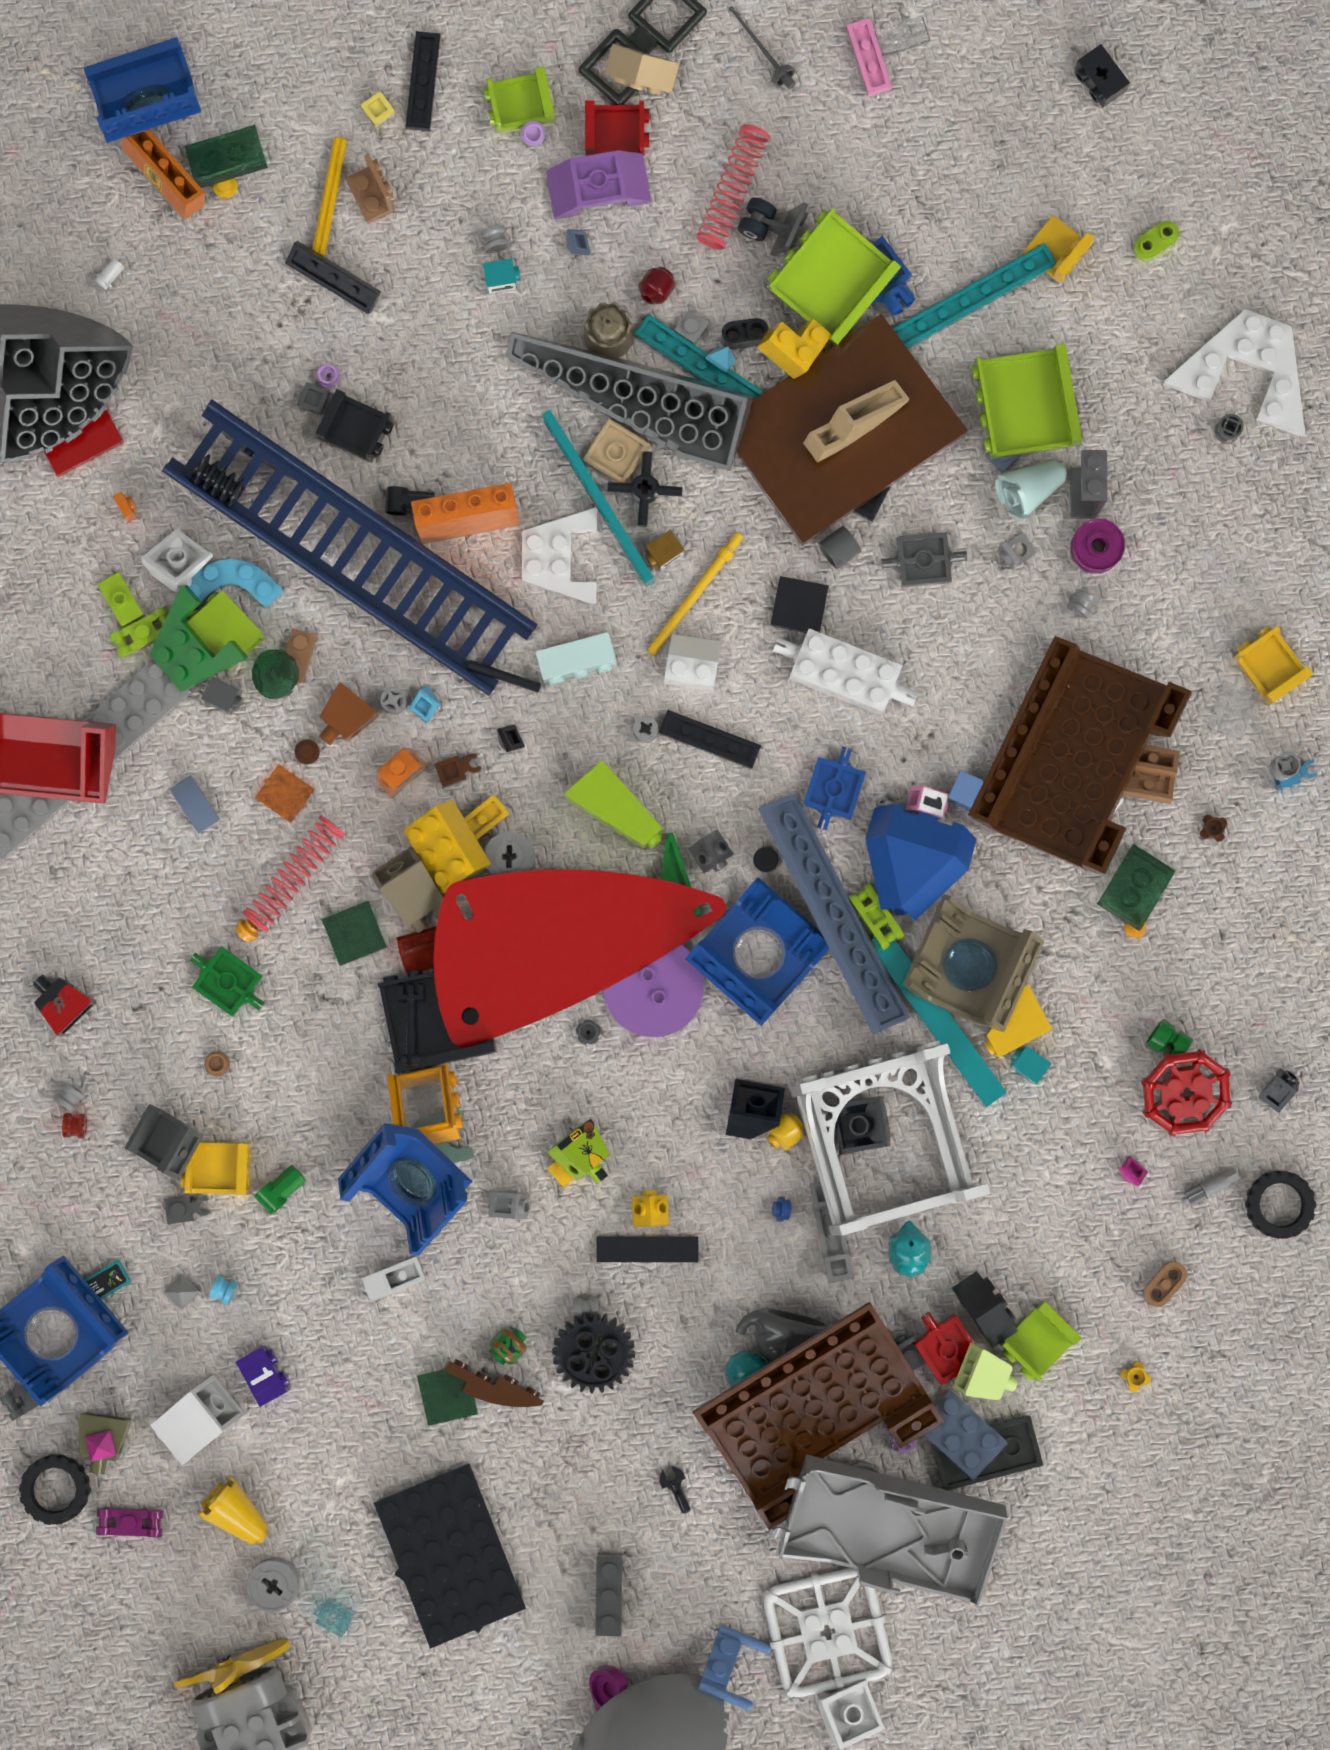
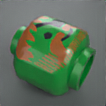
[489,1327,527,1365]

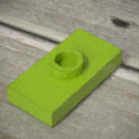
[97,572,145,628]

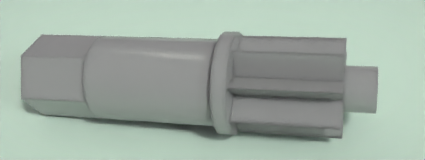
[1181,1168,1240,1207]

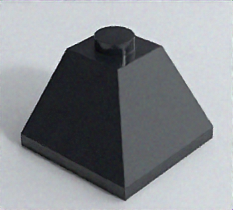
[725,1079,785,1140]

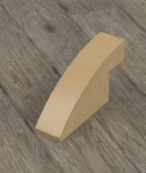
[804,380,909,463]

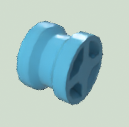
[209,1274,238,1306]

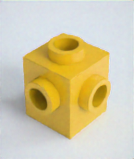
[632,1190,669,1227]

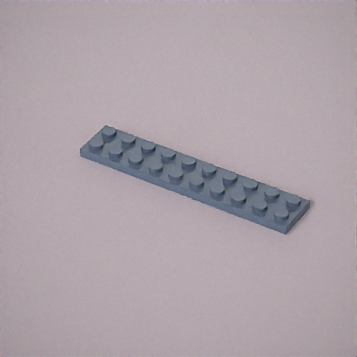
[758,794,910,1034]

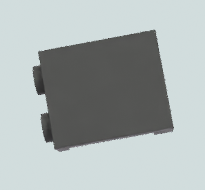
[125,1104,204,1180]

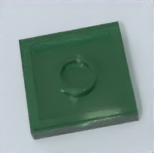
[321,901,387,966]
[417,1368,478,1426]

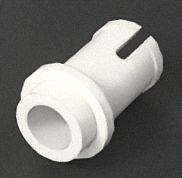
[94,258,125,291]

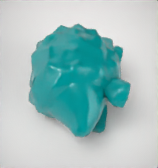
[888,1221,931,1278]
[725,1351,768,1387]

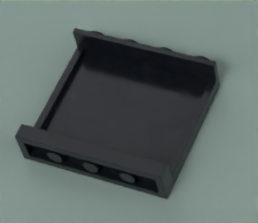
[377,967,497,1074]

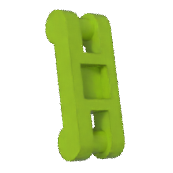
[109,606,169,659]
[848,884,905,950]

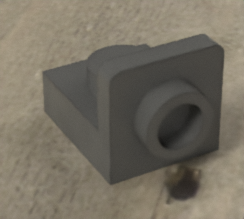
[894,1334,925,1371]

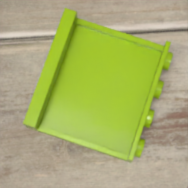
[766,208,901,345]
[971,343,1082,460]

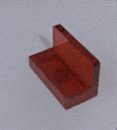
[396,926,436,975]

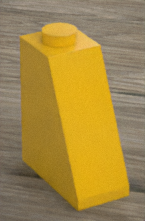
[984,984,1052,1059]

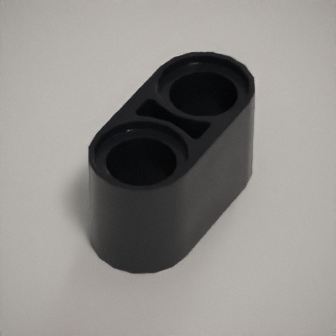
[721,318,768,350]

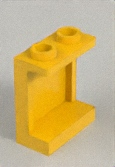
[1233,626,1313,706]
[181,1142,251,1195]

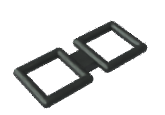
[578,0,707,105]

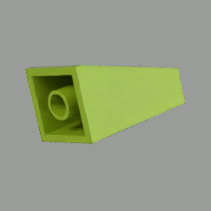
[564,760,663,850]

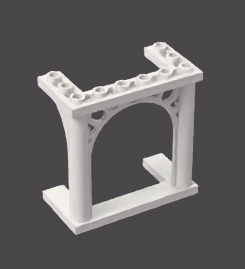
[790,1041,991,1236]

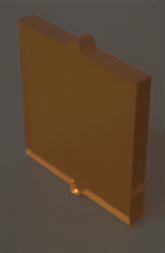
[255,764,315,823]

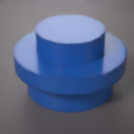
[772,1196,792,1222]

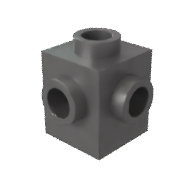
[688,829,734,874]

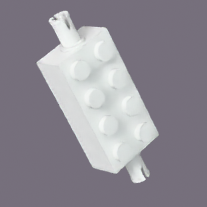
[773,629,919,716]

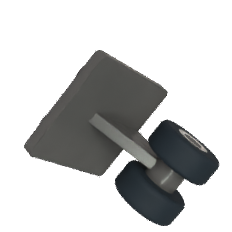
[737,197,808,257]

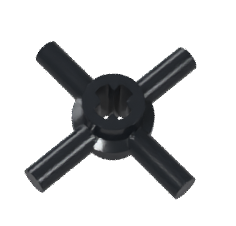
[607,451,683,527]

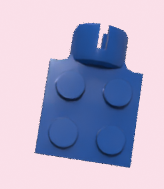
[871,236,915,315]

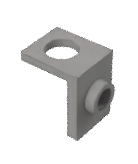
[998,533,1036,570]

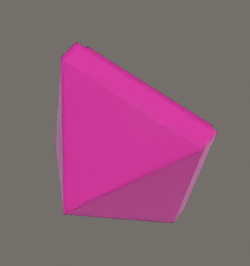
[1119,1155,1148,1186]
[85,1430,116,1462]

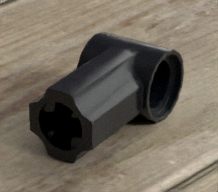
[385,486,435,516]

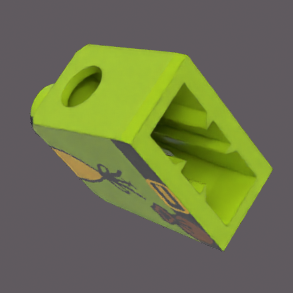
[547,1119,610,1184]

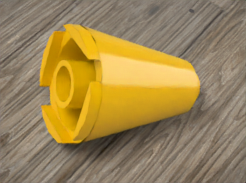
[196,1475,269,1545]

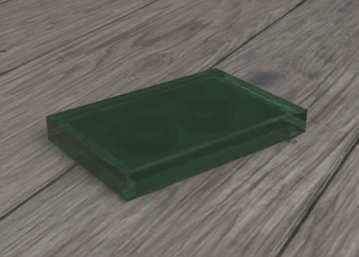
[184,125,268,188]
[1097,844,1176,931]

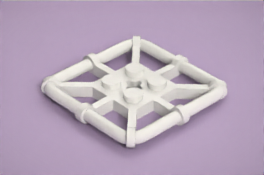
[763,1568,893,1698]

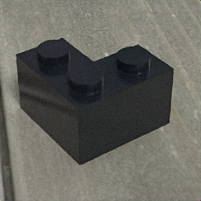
[952,1271,1018,1348]

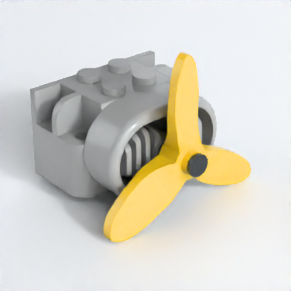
[173,1638,312,1750]

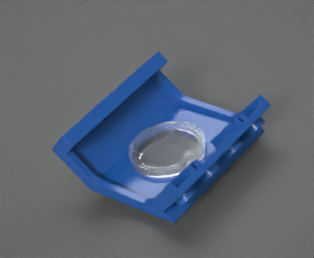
[685,877,830,1026]
[0,1255,129,1407]

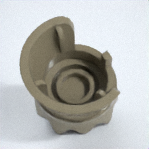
[583,302,634,358]

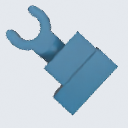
[1273,760,1317,791]

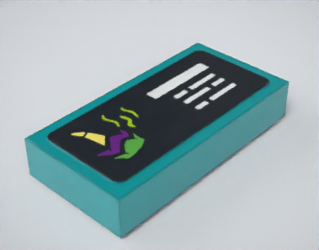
[85,1260,132,1300]

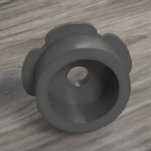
[576,1020,601,1044]

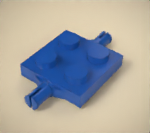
[803,746,866,831]

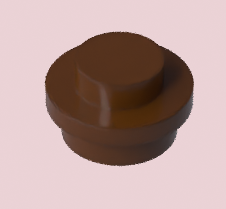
[294,739,320,765]

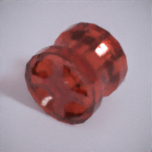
[62,1113,87,1139]

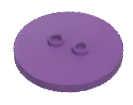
[603,945,704,1037]

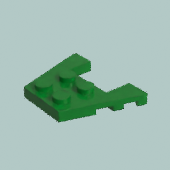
[150,585,248,691]

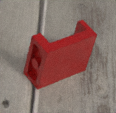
[585,100,650,156]

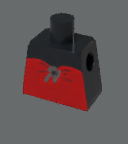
[33,974,96,1037]

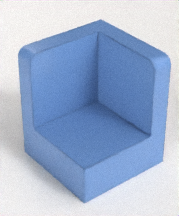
[948,770,983,811]

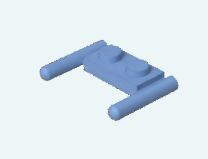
[698,1624,772,1711]

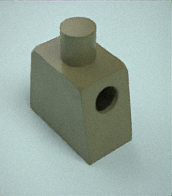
[79,1412,132,1474]

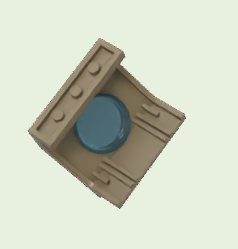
[903,894,1044,1032]

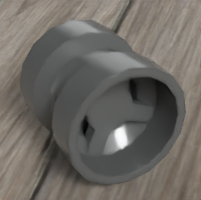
[1214,414,1244,444]

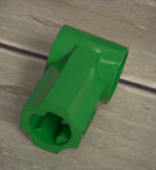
[254,1165,307,1215]

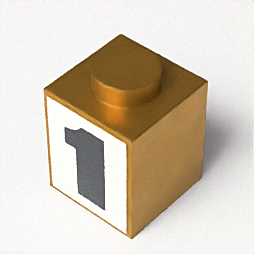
[645,530,685,571]

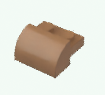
[1123,745,1180,804]

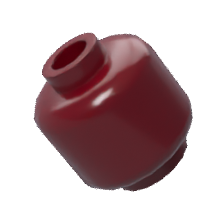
[639,267,675,304]

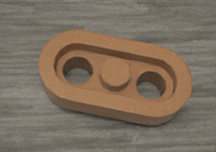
[1143,1262,1187,1307]

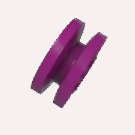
[1070,519,1125,574]

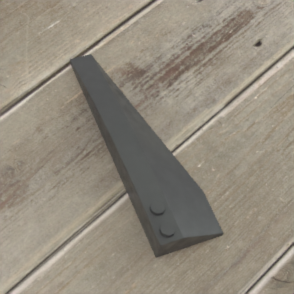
[506,332,754,471]

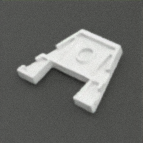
[522,508,598,606]

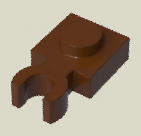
[434,753,482,788]

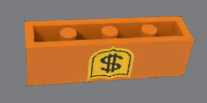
[121,129,205,220]

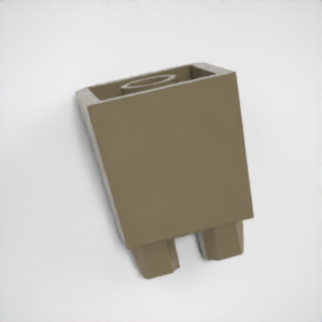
[371,848,443,933]

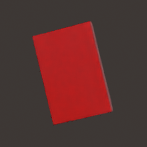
[44,409,124,477]

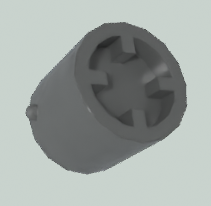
[818,526,861,569]

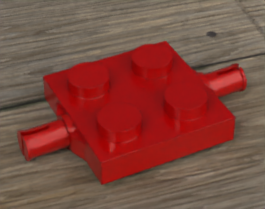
[913,1312,976,1385]

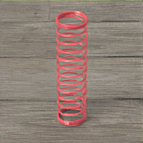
[696,124,770,250]
[242,815,345,933]

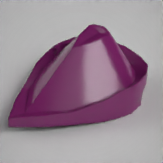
[589,1665,627,1711]

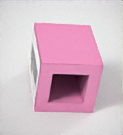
[905,785,949,819]

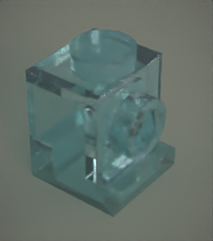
[314,1597,356,1638]

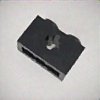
[1074,44,1130,107]

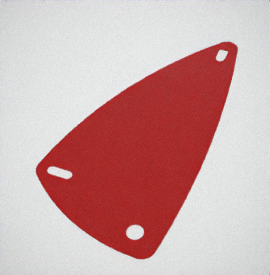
[434,870,726,1047]

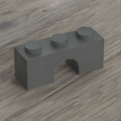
[595,1553,623,1636]

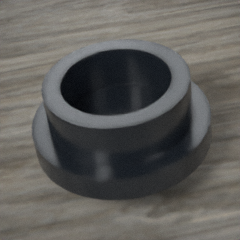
[753,847,778,872]

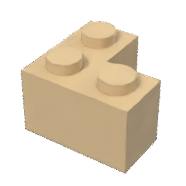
[605,44,679,95]

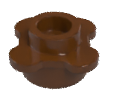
[1200,815,1227,842]

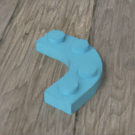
[177,559,284,610]

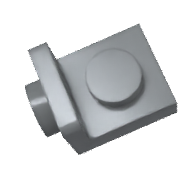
[488,1191,530,1219]

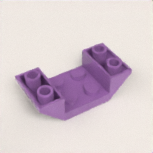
[546,150,652,220]

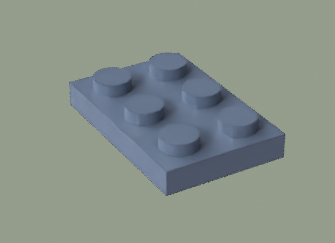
[923,1390,1008,1481]

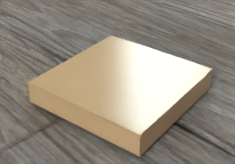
[582,418,651,483]

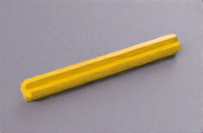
[312,137,347,257]

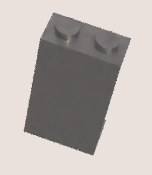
[1070,450,1107,519]

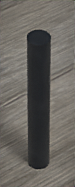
[467,660,541,693]

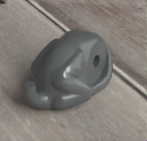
[736,1308,829,1362]

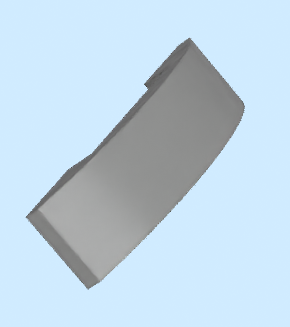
[810,1182,854,1283]

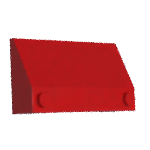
[0,713,116,804]

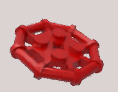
[1141,1049,1232,1137]

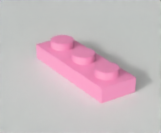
[846,18,892,97]

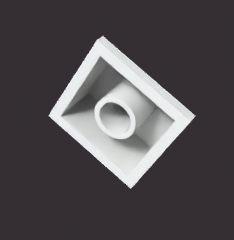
[664,634,721,691]

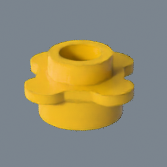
[1121,1362,1151,1392]

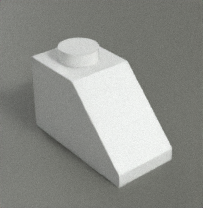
[362,1257,425,1302]

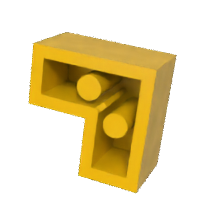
[757,319,832,379]

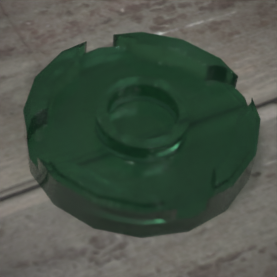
[252,649,299,699]

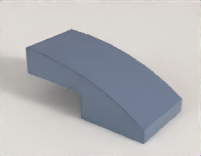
[170,775,220,834]

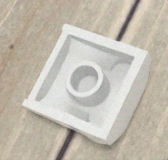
[141,528,213,592]
[818,1680,886,1750]

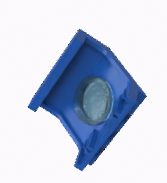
[83,37,201,143]
[338,1123,473,1256]

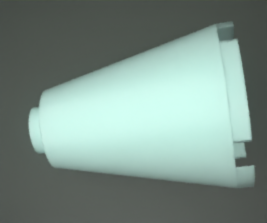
[995,460,1067,520]

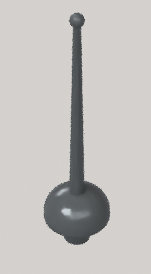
[729,6,796,89]

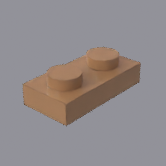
[278,628,317,684]

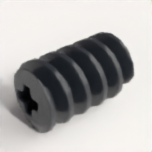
[189,454,246,508]

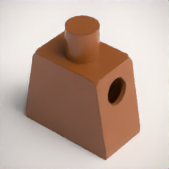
[319,682,379,745]

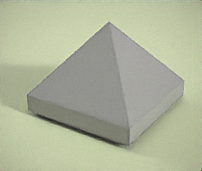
[164,1274,200,1310]

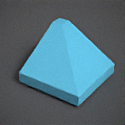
[408,685,441,723]

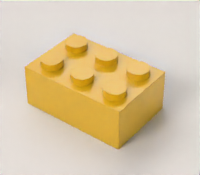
[403,800,491,895]

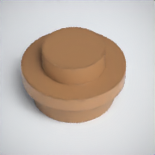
[204,1051,230,1077]

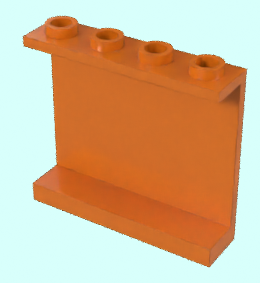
[411,483,520,544]

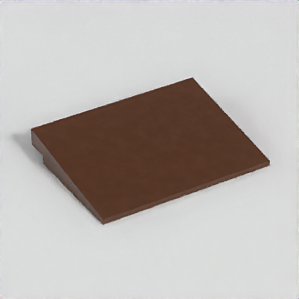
[736,314,968,546]

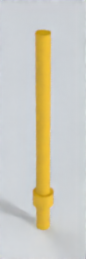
[646,532,744,656]

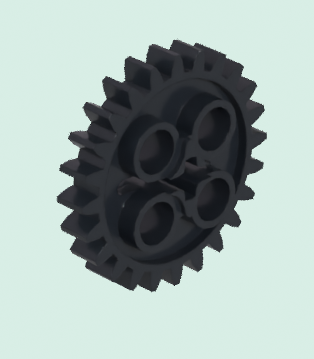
[552,1311,635,1394]

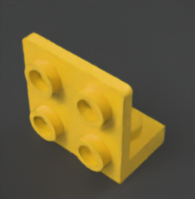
[1023,216,1095,284]

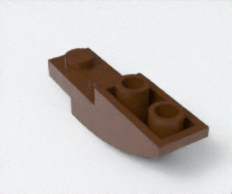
[442,1359,544,1407]

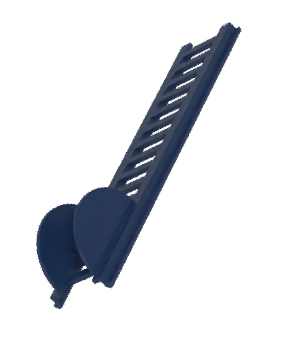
[161,399,538,696]

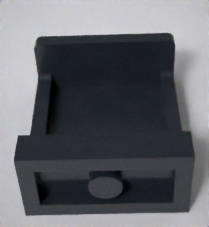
[316,389,394,463]

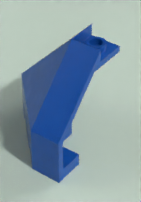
[865,804,977,920]

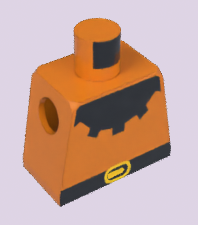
[376,748,428,799]

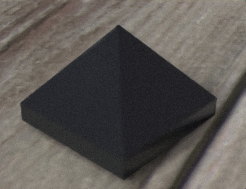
[497,724,525,752]

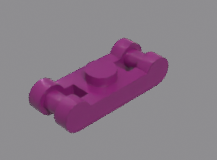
[96,1508,164,1537]

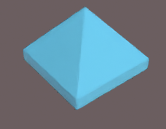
[706,347,736,372]

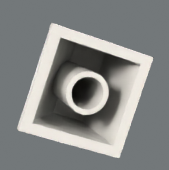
[150,1375,245,1466]

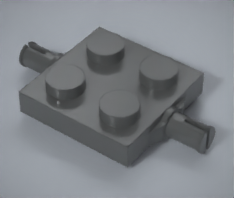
[881,532,967,588]

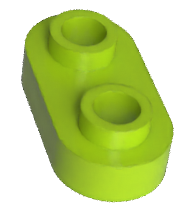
[1133,221,1179,262]

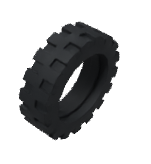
[1245,1171,1316,1239]
[19,1454,91,1525]

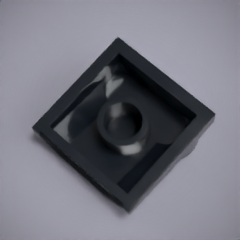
[831,1096,891,1155]

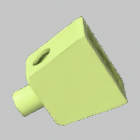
[953,1342,1017,1400]

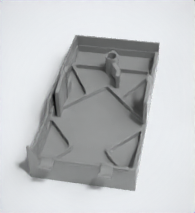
[770,1454,1008,1608]

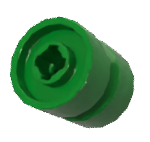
[1145,1019,1193,1065]

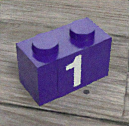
[236,1346,291,1407]

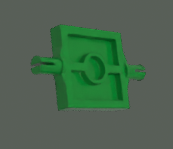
[190,946,265,1017]

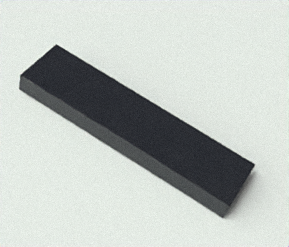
[405,31,441,132]
[285,241,382,314]
[659,710,761,769]
[597,1236,698,1262]

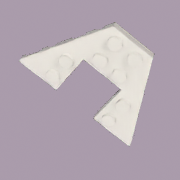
[1163,309,1305,437]

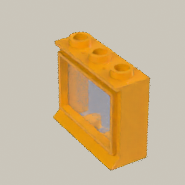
[387,1062,463,1144]

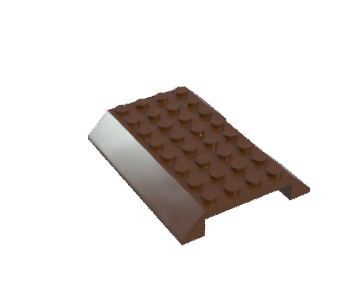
[968,636,1193,875]
[692,1301,944,1530]

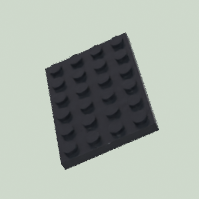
[374,1463,526,1649]

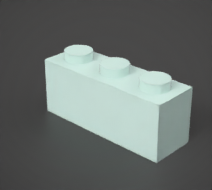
[535,632,617,686]

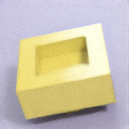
[360,91,395,127]

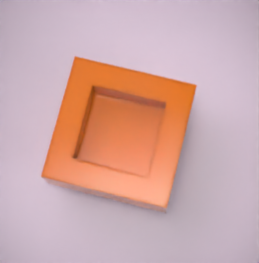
[113,492,137,523]

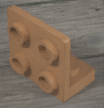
[345,154,395,224]

